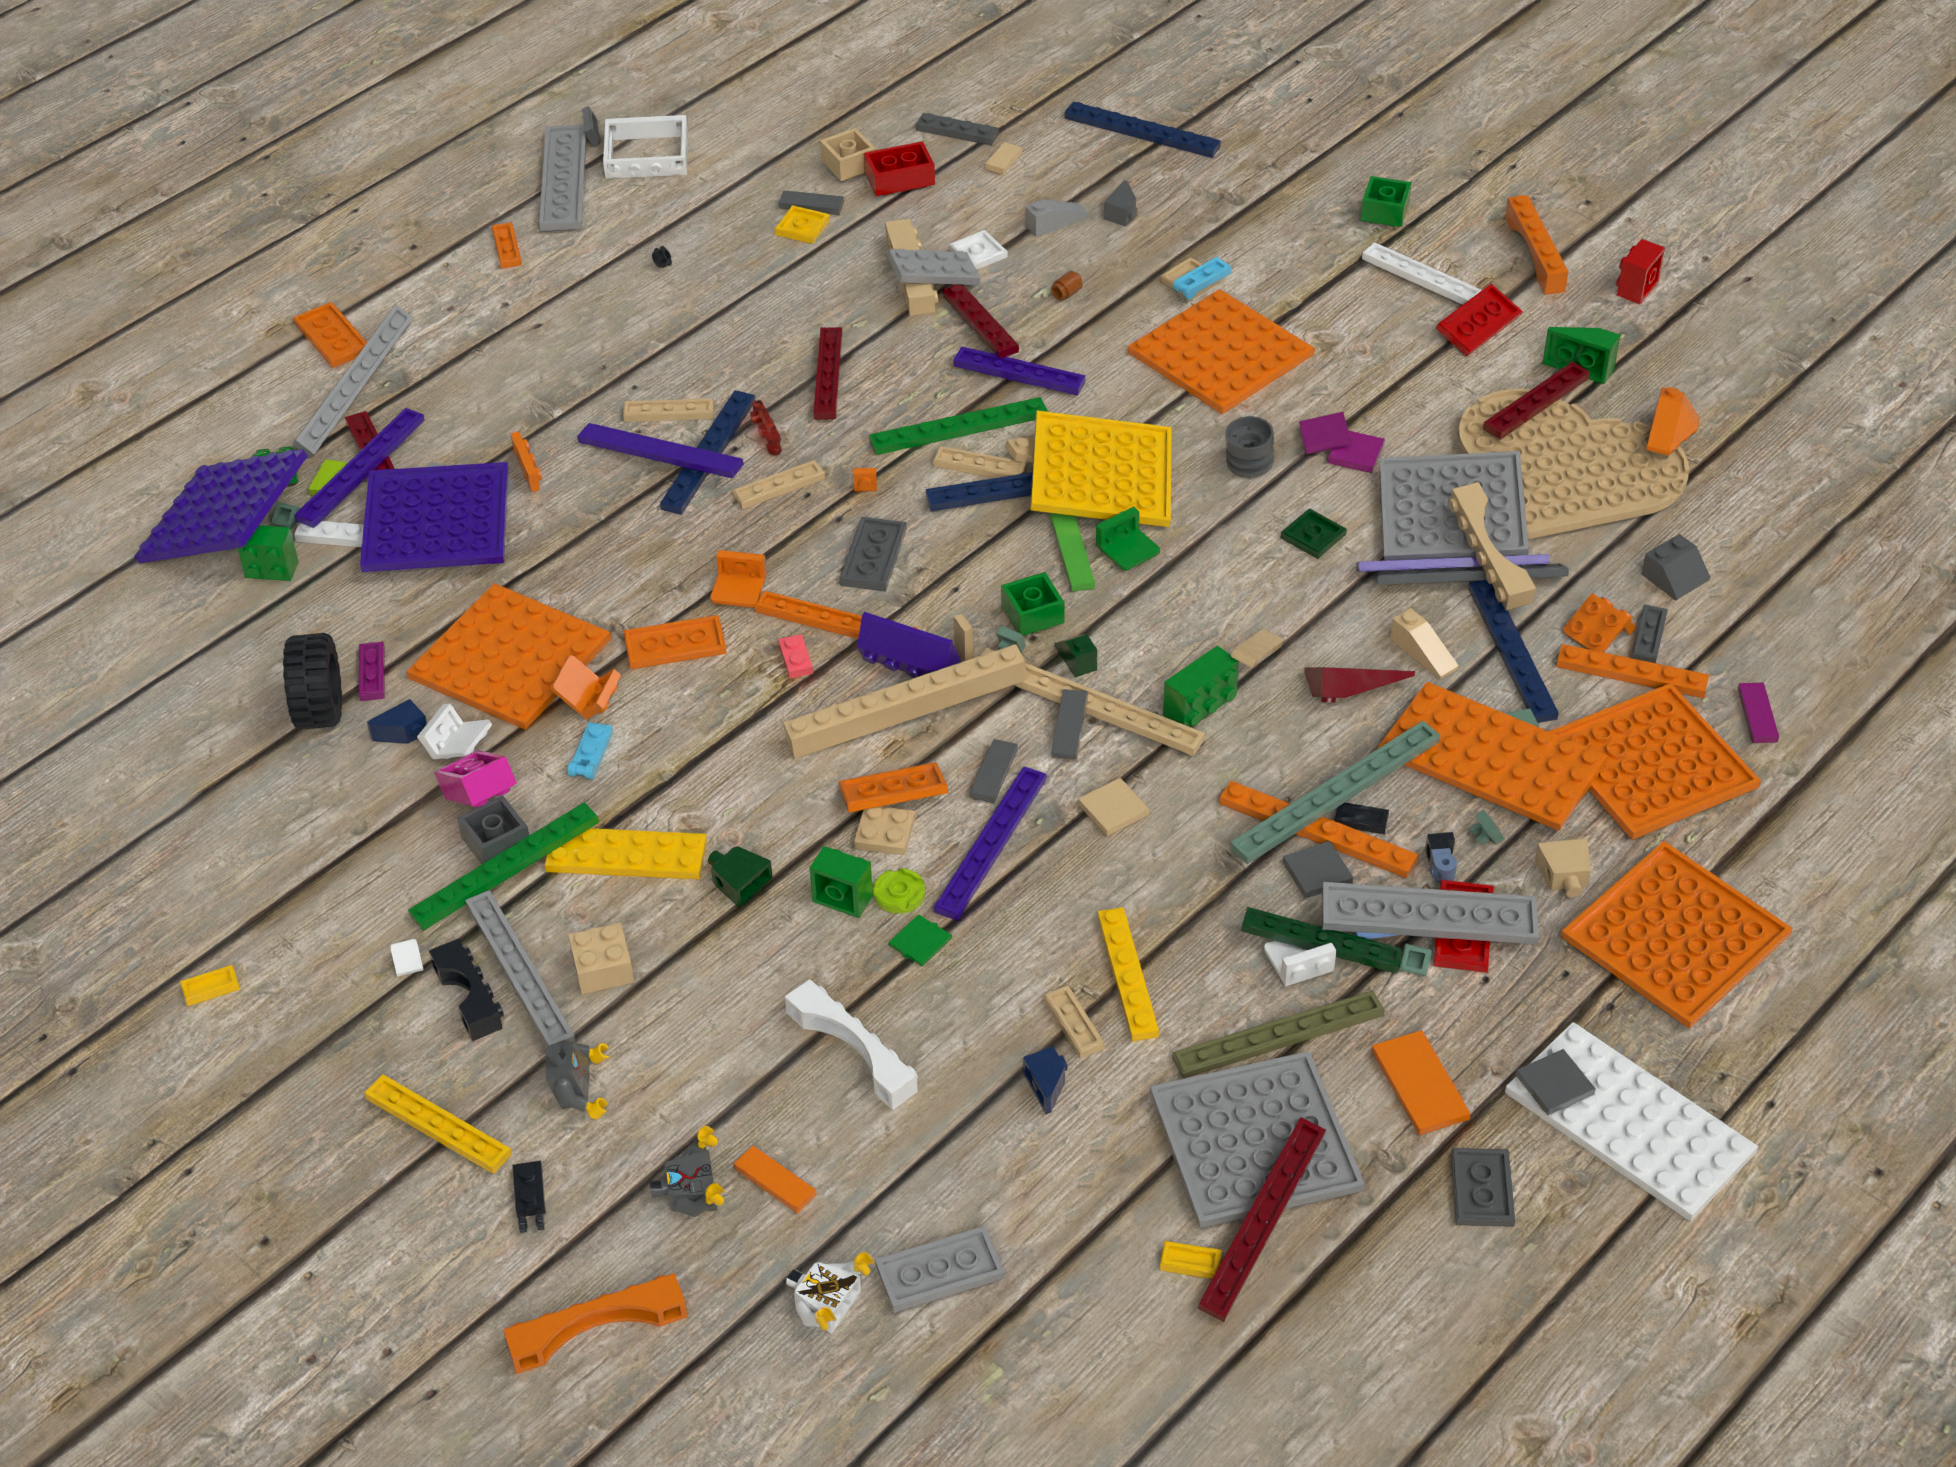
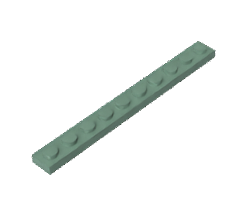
[1230,721,1440,864]

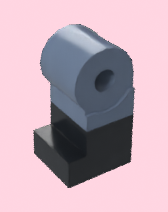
[1425,832,1457,883]

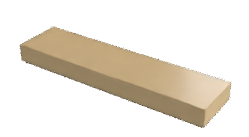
[623,399,714,422]
[933,446,1027,478]
[732,460,825,509]
[1231,628,1284,668]

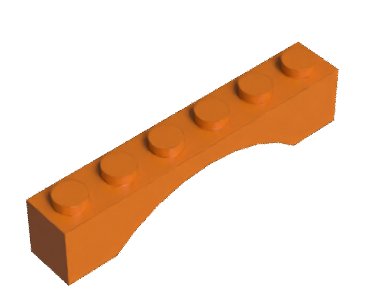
[1505,195,1569,295]
[503,1273,688,1374]

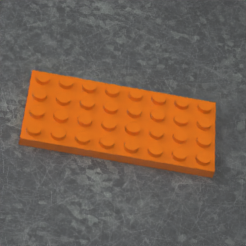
[1378,682,1608,831]

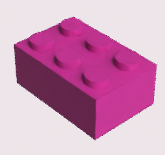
[434,750,517,807]

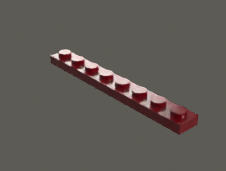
[1198,1117,1326,1322]

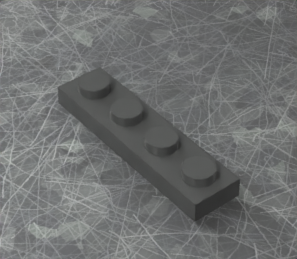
[916,113,999,146]

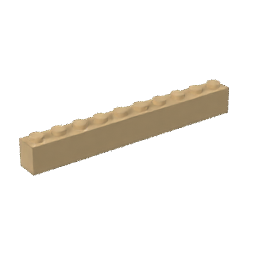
[783,644,1026,759]

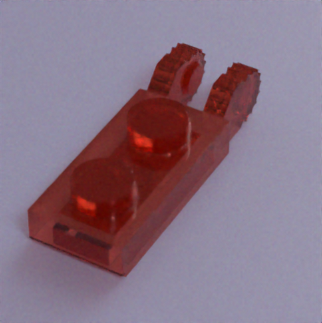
[750,400,782,456]

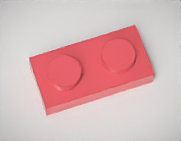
[778,634,813,679]

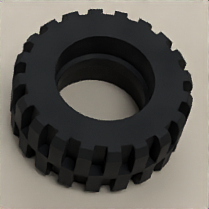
[283,633,342,730]

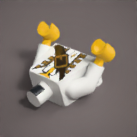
[786,1252,875,1334]

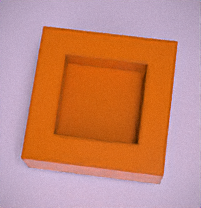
[853,468,877,492]

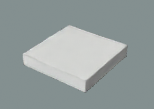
[949,230,1008,270]

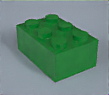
[1163,645,1239,727]

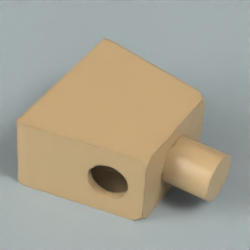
[1535,838,1590,898]

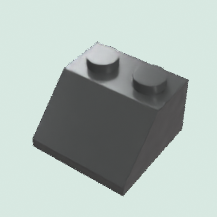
[1641,534,1710,600]

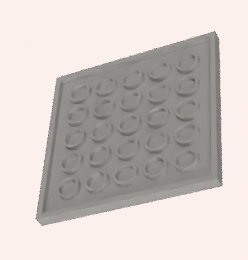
[1380,451,1529,561]
[1150,1051,1365,1228]

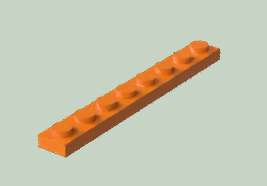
[1219,781,1418,878]

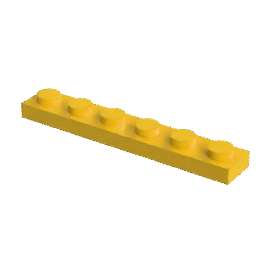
[1098,907,1159,1042]
[364,1074,512,1174]

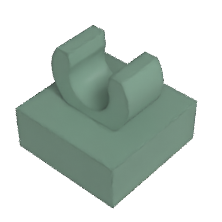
[996,626,1026,653]
[1469,809,1505,845]

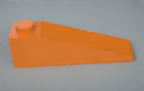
[1646,387,1700,456]

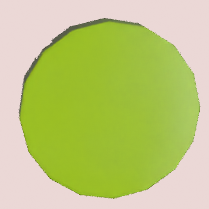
[874,868,925,913]

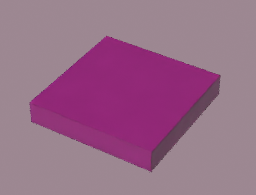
[1299,412,1351,454]
[1328,430,1385,473]

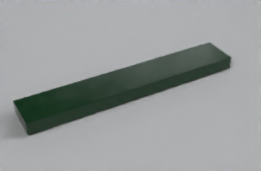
[1241,907,1403,974]

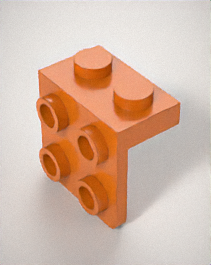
[710,550,767,608]
[1564,593,1636,652]
[551,655,621,720]

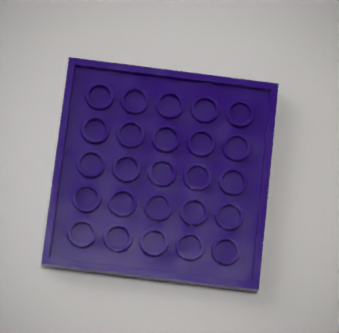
[134,449,308,564]
[360,462,509,572]

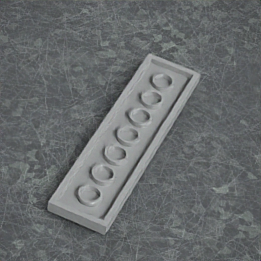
[539,125,587,231]
[1322,882,1539,944]

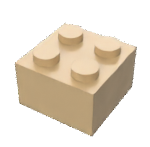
[820,128,876,181]
[568,922,634,995]

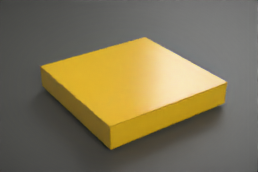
[775,205,830,244]

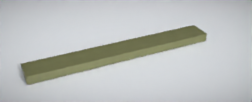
[1172,990,1385,1079]

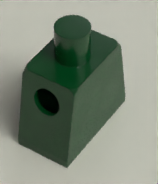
[708,846,773,907]

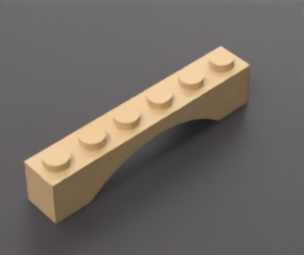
[1448,482,1536,610]

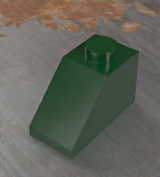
[1055,634,1097,678]

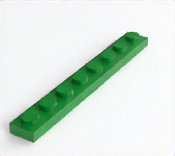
[869,397,1048,455]
[408,802,599,931]

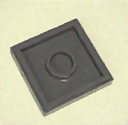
[1283,841,1353,899]
[1516,1049,1596,1116]

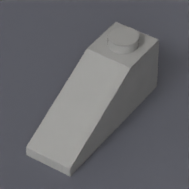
[1025,199,1089,237]

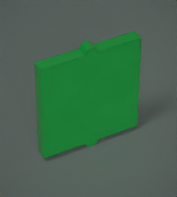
[889,914,952,967]

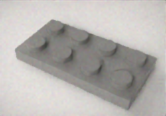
[887,249,981,285]
[875,1226,1005,1313]

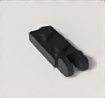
[512,1160,546,1233]

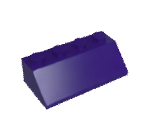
[857,612,961,678]

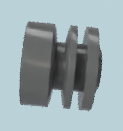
[1225,416,1274,478]

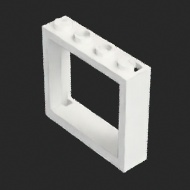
[603,115,688,179]

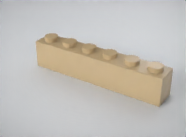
[885,218,938,316]

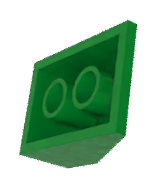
[1542,327,1620,384]

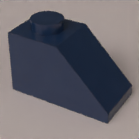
[367,699,427,744]
[1023,1046,1068,1115]

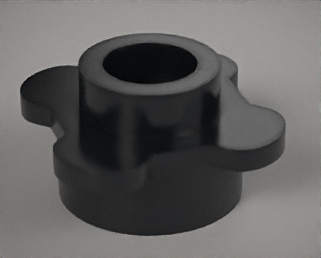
[652,246,672,268]

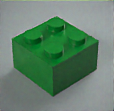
[1361,176,1412,227]
[237,525,299,581]
[1001,572,1065,636]
[809,846,873,918]

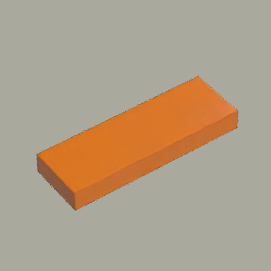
[492,222,522,269]
[734,1146,816,1214]

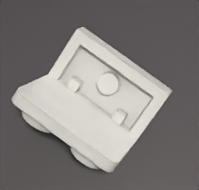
[417,703,492,759]
[1264,941,1336,987]

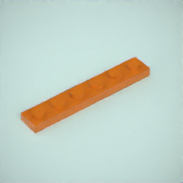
[1556,644,1709,698]

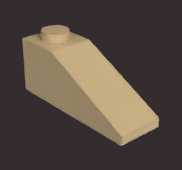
[1390,608,1459,680]

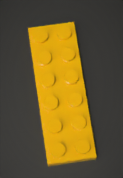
[545,828,707,880]

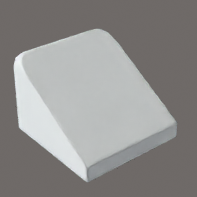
[390,939,423,977]

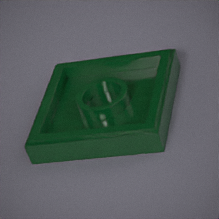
[1281,508,1347,559]

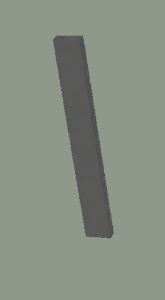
[1374,563,1569,585]

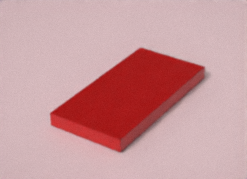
[1435,283,1523,357]
[1434,880,1494,973]

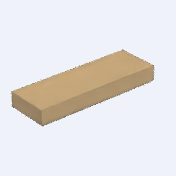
[1044,985,1105,1059]

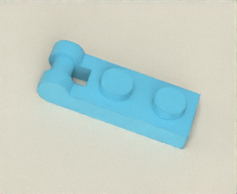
[1172,257,1231,300]
[568,722,613,780]

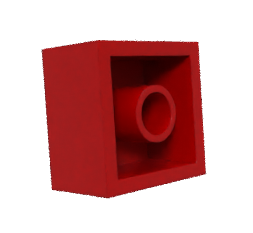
[1616,239,1665,304]

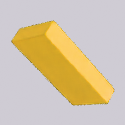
[180,964,240,1006]
[1160,1241,1222,1279]

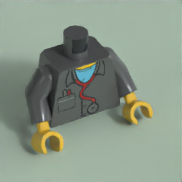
[545,1041,609,1119]
[649,1126,725,1217]

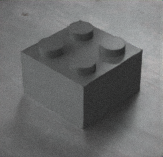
[457,795,529,864]

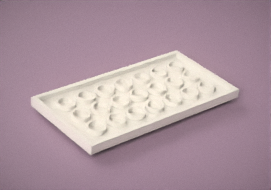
[1505,1022,1758,1222]

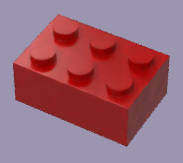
[864,141,935,196]

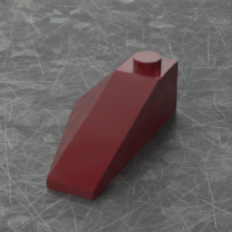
[1304,667,1415,703]

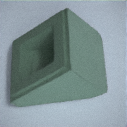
[270,502,300,529]
[1399,944,1433,976]

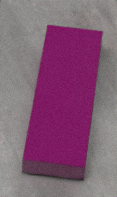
[359,641,385,701]
[1738,682,1779,743]

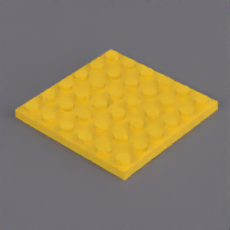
[1030,411,1172,527]

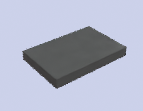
[1451,1148,1515,1227]

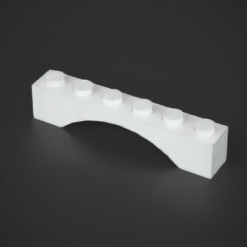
[785,979,918,1110]

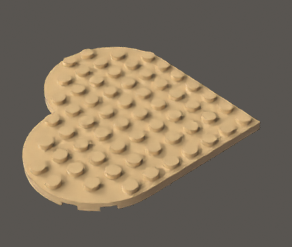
[1458,388,1689,539]

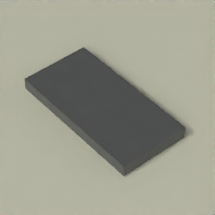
[840,517,907,592]

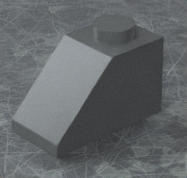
[1104,180,1138,226]

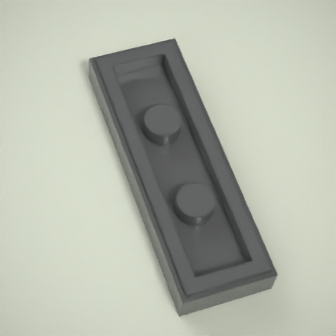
[779,190,844,215]
[1631,605,1668,663]
[1051,689,1088,759]
[970,739,1018,803]

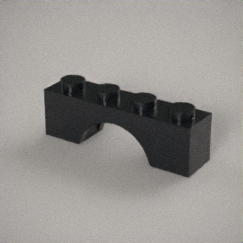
[429,938,504,1041]

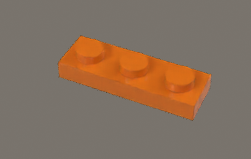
[510,431,542,492]

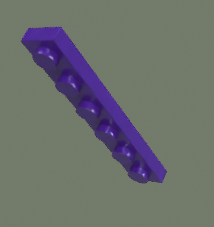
[953,346,1086,396]

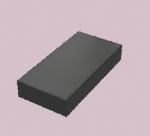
[582,106,600,147]

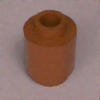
[1051,271,1083,300]

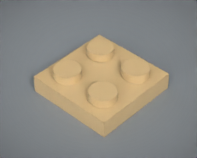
[854,806,916,855]

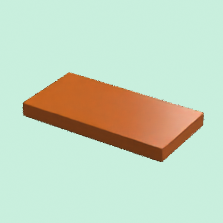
[293,302,367,368]
[623,615,727,670]
[838,762,948,812]
[1371,1030,1471,1135]

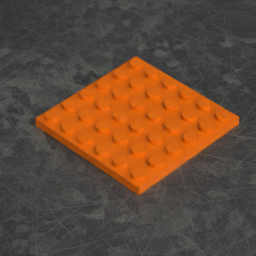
[1128,289,1315,414]
[406,583,612,730]
[1549,683,1761,840]
[1561,841,1793,1029]

